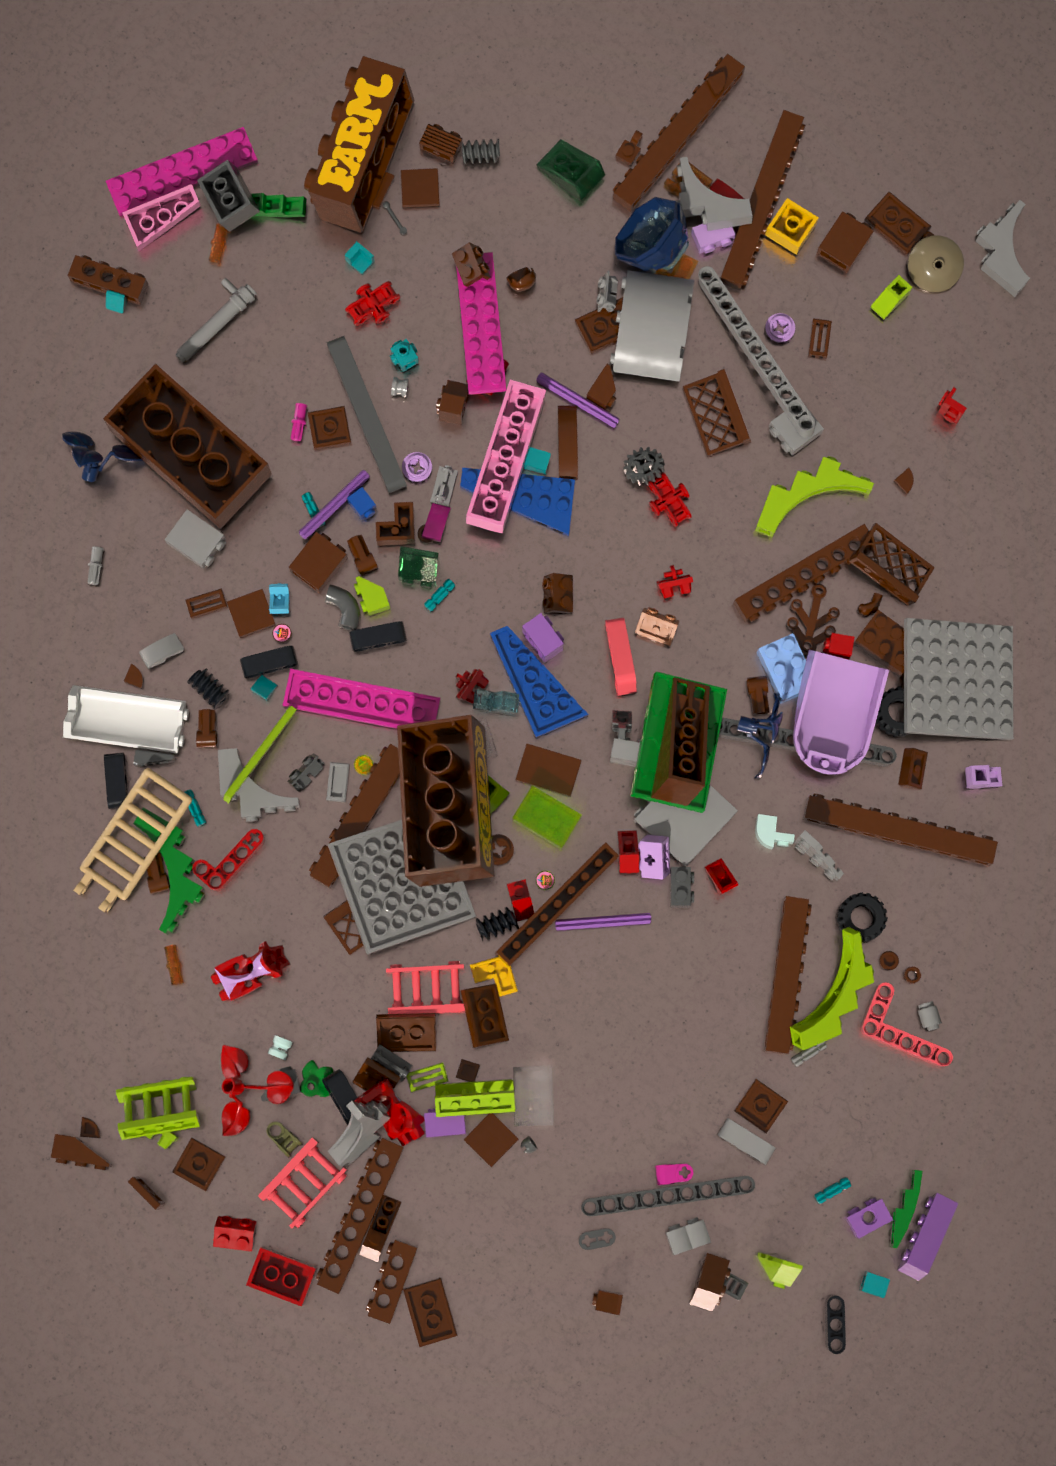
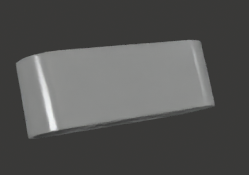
[717,1118,776,1165]

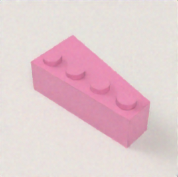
[122,184,200,251]

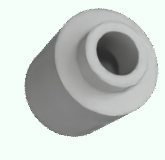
[918,1001,942,1031]

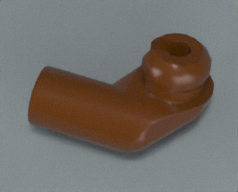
[858,593,883,616]

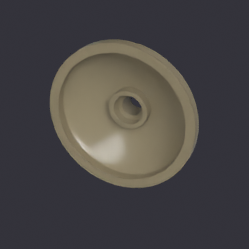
[908,235,964,292]

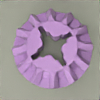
[765,313,795,343]
[402,452,432,482]

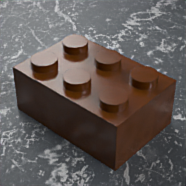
[854,610,904,678]

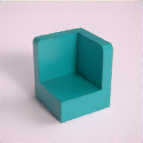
[345,241,374,274]
[524,447,551,475]
[859,1271,890,1298]

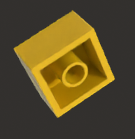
[765,198,819,255]

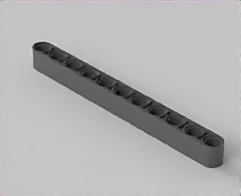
[719,718,897,767]

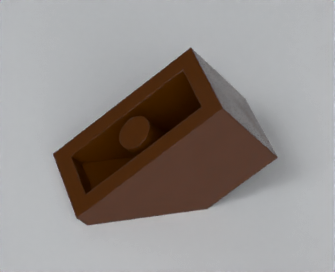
[586,364,617,410]
[592,1289,623,1315]

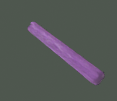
[536,372,619,428]
[299,470,370,539]
[555,913,651,930]

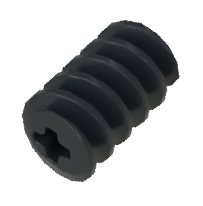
[187,668,229,710]
[476,907,519,941]

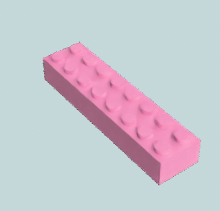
[466,380,546,534]

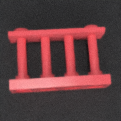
[386,961,465,1014]
[258,1137,347,1228]

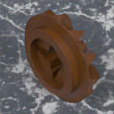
[492,834,514,865]

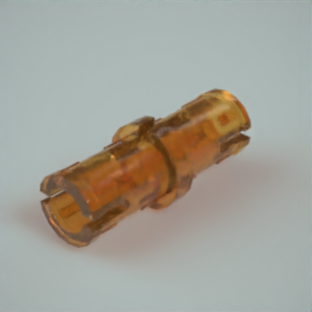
[209,224,227,263]
[164,945,184,985]

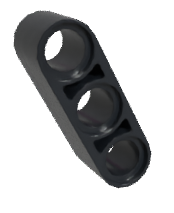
[349,621,407,652]
[240,645,298,678]
[104,752,128,809]
[322,1069,357,1125]
[825,1295,846,1354]

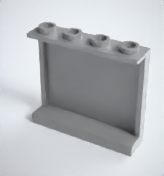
[634,785,738,867]

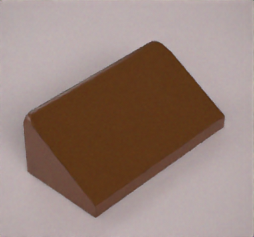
[898,748,928,790]

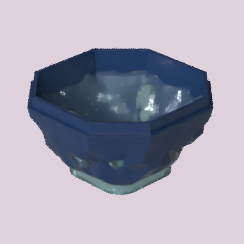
[615,197,689,271]

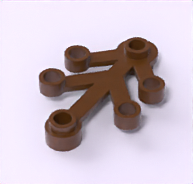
[787,584,840,656]

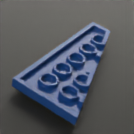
[460,467,575,536]
[490,626,588,738]

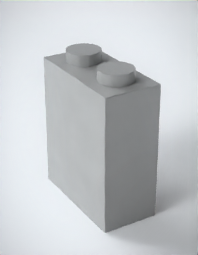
[165,509,226,569]

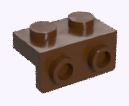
[452,242,491,287]
[542,573,573,614]
[352,1057,401,1091]

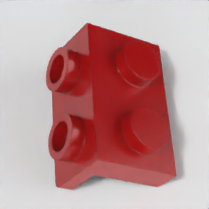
[938,387,967,424]
[213,1216,256,1252]

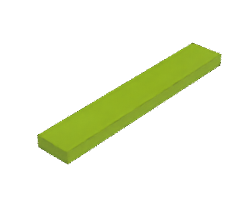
[223,706,297,804]

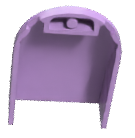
[793,650,889,774]

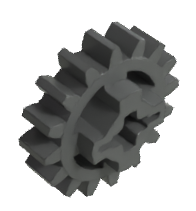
[623,447,665,486]

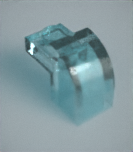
[473,689,519,715]

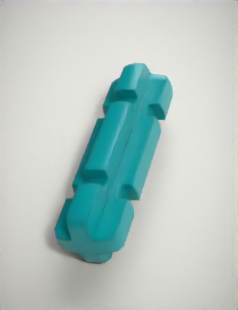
[302,492,325,528]
[424,579,455,611]
[184,789,206,826]
[815,1177,852,1204]

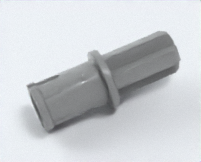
[87,546,104,585]

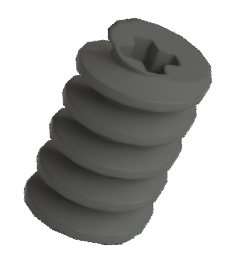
[462,139,500,164]

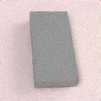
[326,762,350,802]

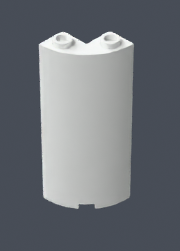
[63,685,189,753]

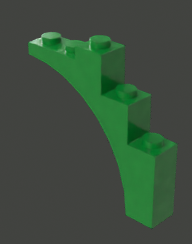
[133,807,205,935]

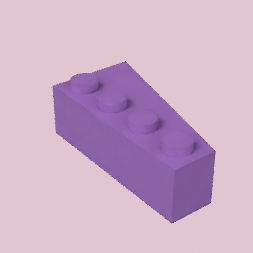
[898,1193,958,1281]

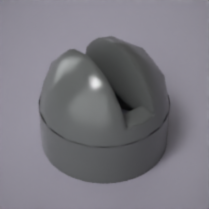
[521,1136,538,1154]

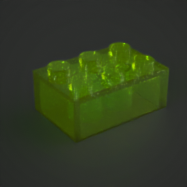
[512,785,582,850]

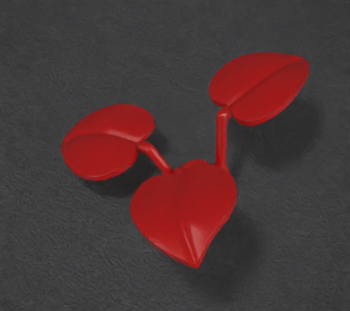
[221,1045,294,1136]

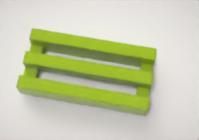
[406,1062,448,1093]

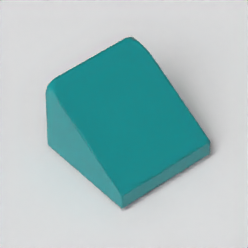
[105,290,127,313]
[250,675,278,701]

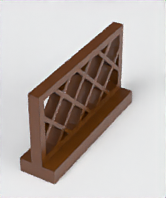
[683,369,751,456]
[849,523,935,606]
[323,900,364,955]

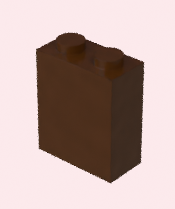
[817,211,874,273]
[288,532,348,593]

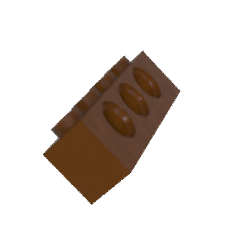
[68,255,148,305]
[366,1239,418,1324]

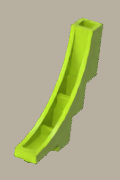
[755,456,874,537]
[790,927,874,1050]

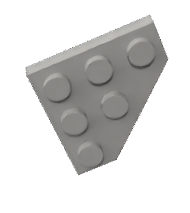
[794,830,844,881]

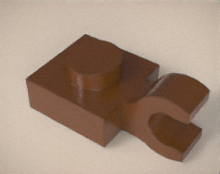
[615,130,643,166]

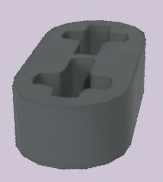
[579,1228,616,1250]

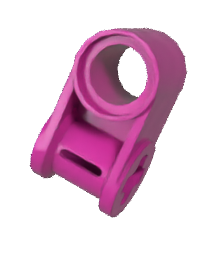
[655,1164,693,1185]

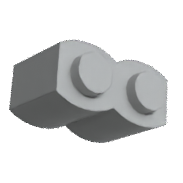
[665,1217,711,1255]

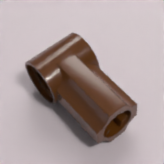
[347,534,378,575]
[747,676,769,715]
[196,709,217,747]
[144,853,170,894]

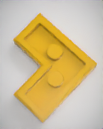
[470,957,518,997]

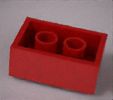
[246,1247,317,1307]

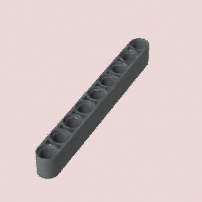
[326,336,407,493]
[581,1176,755,1216]

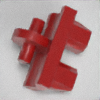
[656,565,693,598]
[455,669,489,704]

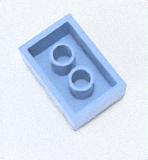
[756,633,806,704]

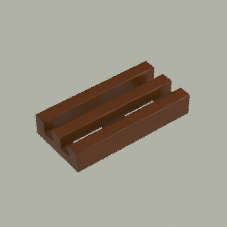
[808,318,832,359]
[185,588,228,619]

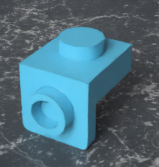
[269,583,290,614]

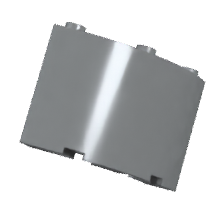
[610,270,694,382]

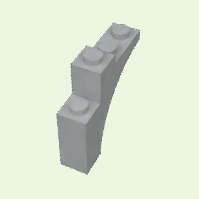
[676,157,752,231]
[976,200,1030,297]
[218,748,300,822]
[328,1101,390,1168]

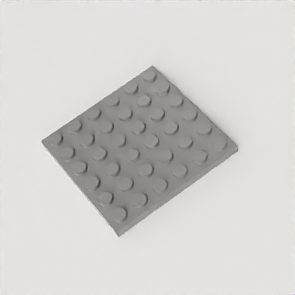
[904,618,1014,740]
[328,820,476,955]

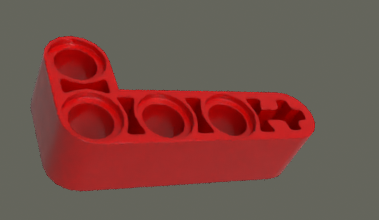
[192,829,265,891]

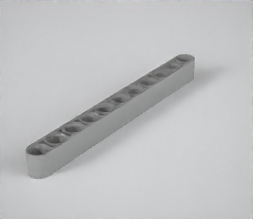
[698,266,815,438]

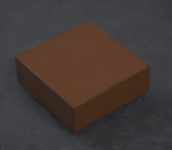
[456,1059,480,1082]

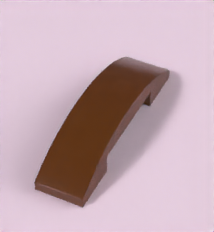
[558,405,578,480]

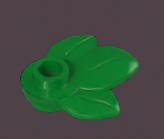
[300,1060,334,1097]

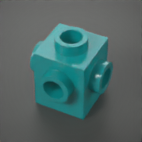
[390,339,419,372]

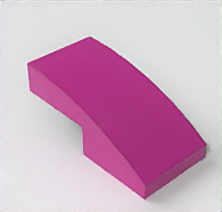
[422,503,451,542]

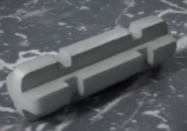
[791,1042,827,1067]

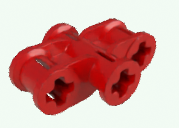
[345,281,401,326]
[648,472,692,527]

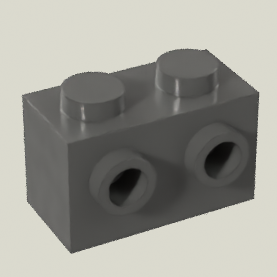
[670,867,694,908]

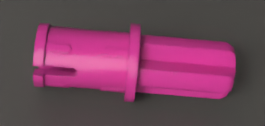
[290,403,307,441]

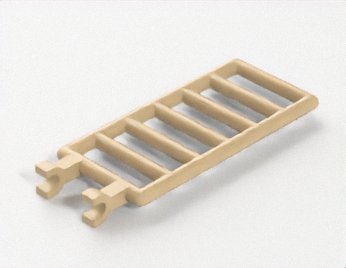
[73,768,192,912]

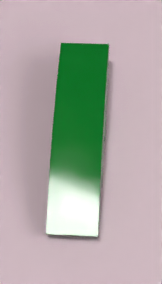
[251,193,307,217]
[890,1170,923,1248]

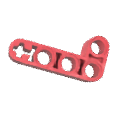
[605,617,637,696]

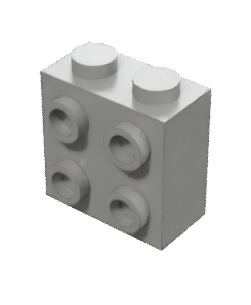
[769,407,824,456]
[610,737,641,767]

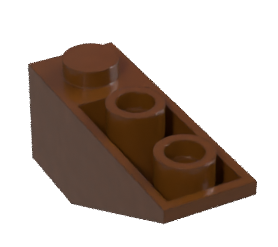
[51,1134,112,1170]
[359,1195,401,1262]

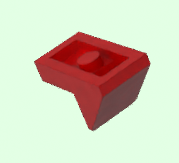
[705,858,738,894]
[507,879,534,922]

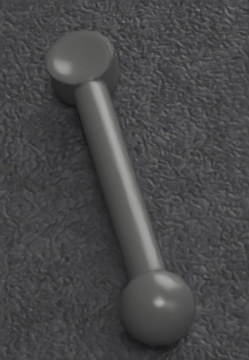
[383,201,407,235]

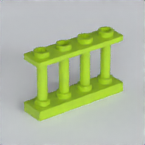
[116,1077,200,1140]
[435,1079,515,1117]

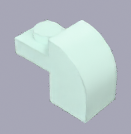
[755,814,795,849]

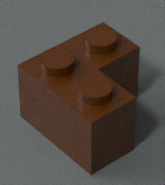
[436,380,469,425]
[376,502,415,546]
[690,1253,731,1311]

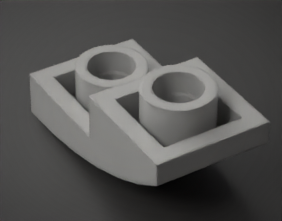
[139,633,184,669]

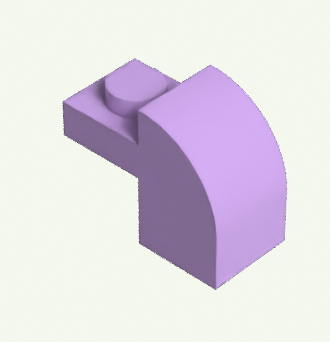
[965,765,1002,789]

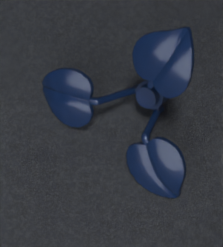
[62,431,143,482]
[737,693,783,779]

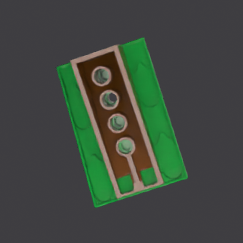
[630,672,727,813]

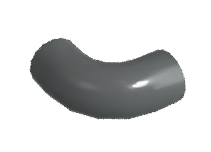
[325,584,360,631]

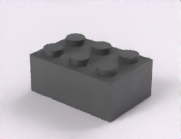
[197,160,260,232]

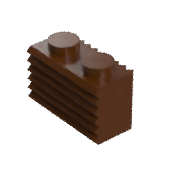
[419,124,462,163]

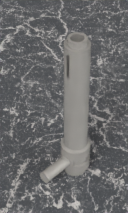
[175,278,257,363]

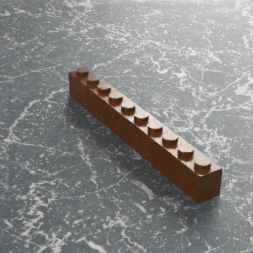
[613,53,745,212]
[720,110,806,290]
[803,793,998,866]

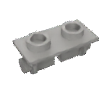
[596,271,618,312]
[430,465,458,507]

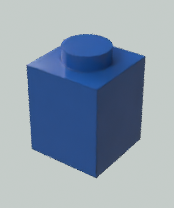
[347,487,377,520]

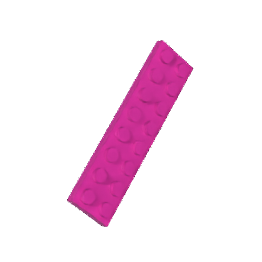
[106,127,258,216]
[456,252,506,395]
[283,669,441,729]

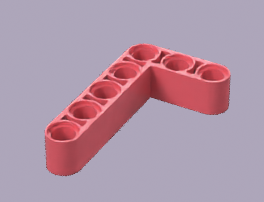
[860,982,953,1067]

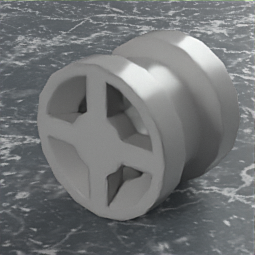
[391,377,409,398]

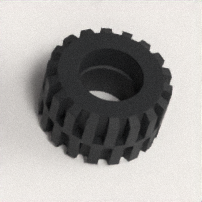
[876,686,910,737]
[836,892,888,942]

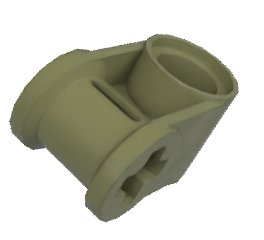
[266,1121,303,1158]

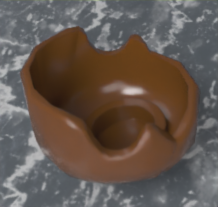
[506,267,536,291]

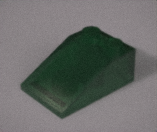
[536,139,605,201]
[398,546,440,589]

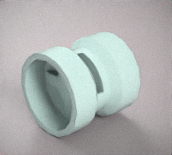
[268,1035,293,1060]

